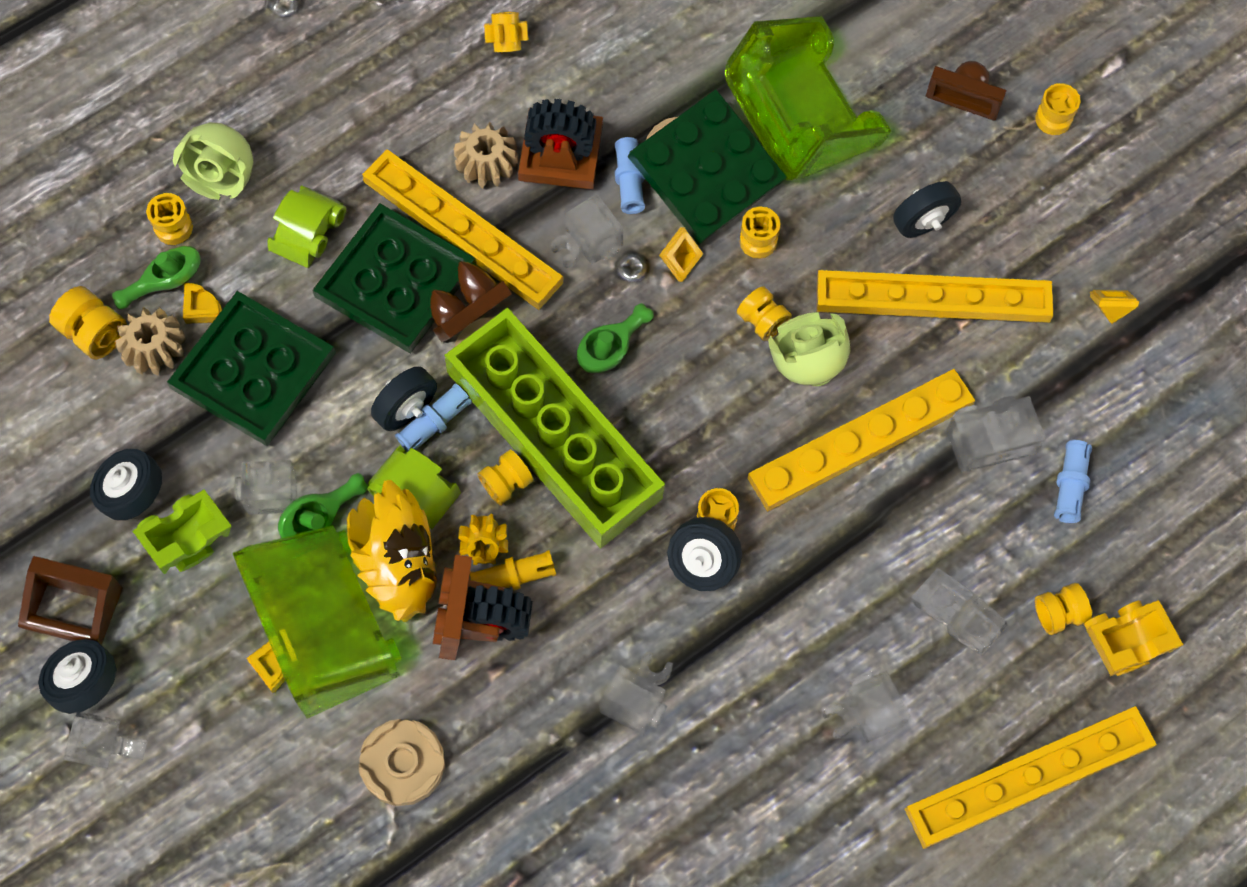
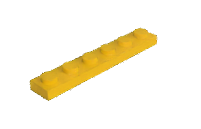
[362,149,563,310]
[816,270,1053,323]
[747,369,975,512]
[904,706,1157,849]

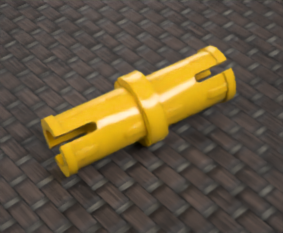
[470,550,556,591]

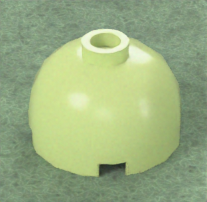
[173,122,254,200]
[768,312,851,386]

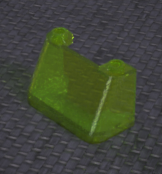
[725,16,892,181]
[233,525,403,719]

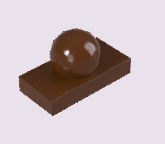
[925,61,1007,121]

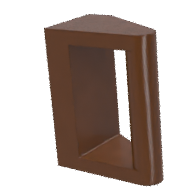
[18,556,123,645]

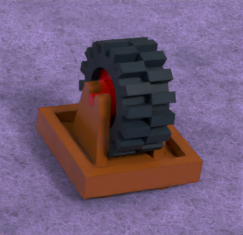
[518,99,603,190]
[433,554,533,660]

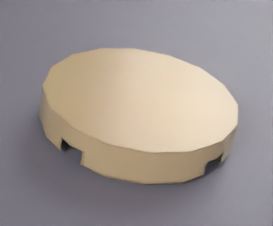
[359,719,445,806]

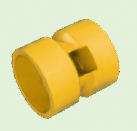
[49,286,127,360]

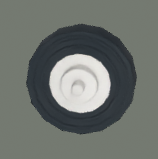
[893,181,961,238]
[371,366,437,431]
[90,449,162,520]
[667,517,742,591]
[38,639,117,714]

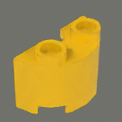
[1084,600,1183,676]

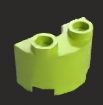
[267,185,346,268]
[367,445,461,530]
[132,489,232,574]

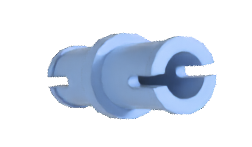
[615,137,645,214]
[395,383,472,452]
[1054,440,1092,523]

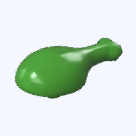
[112,246,201,309]
[577,303,654,373]
[278,473,368,544]

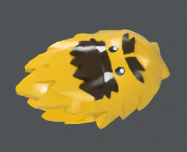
[347,480,437,622]

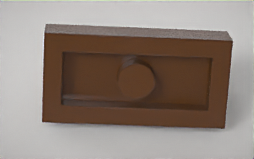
[431,261,512,342]

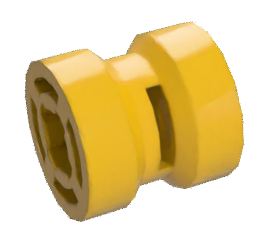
[1035,83,1081,135]
[146,193,193,245]
[739,206,780,259]
[737,286,792,341]
[477,449,534,505]
[697,488,739,531]
[1035,583,1092,635]

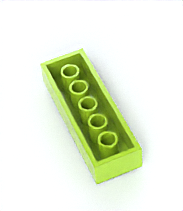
[444,307,665,549]

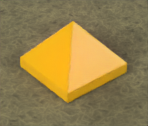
[659,227,703,282]
[1090,290,1139,324]

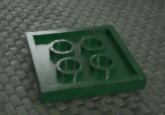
[627,89,787,245]
[312,203,476,354]
[167,291,336,446]

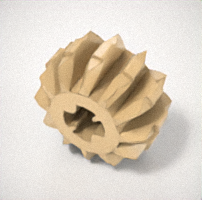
[454,121,518,189]
[115,307,186,376]

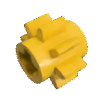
[484,12,529,52]
[458,514,508,565]

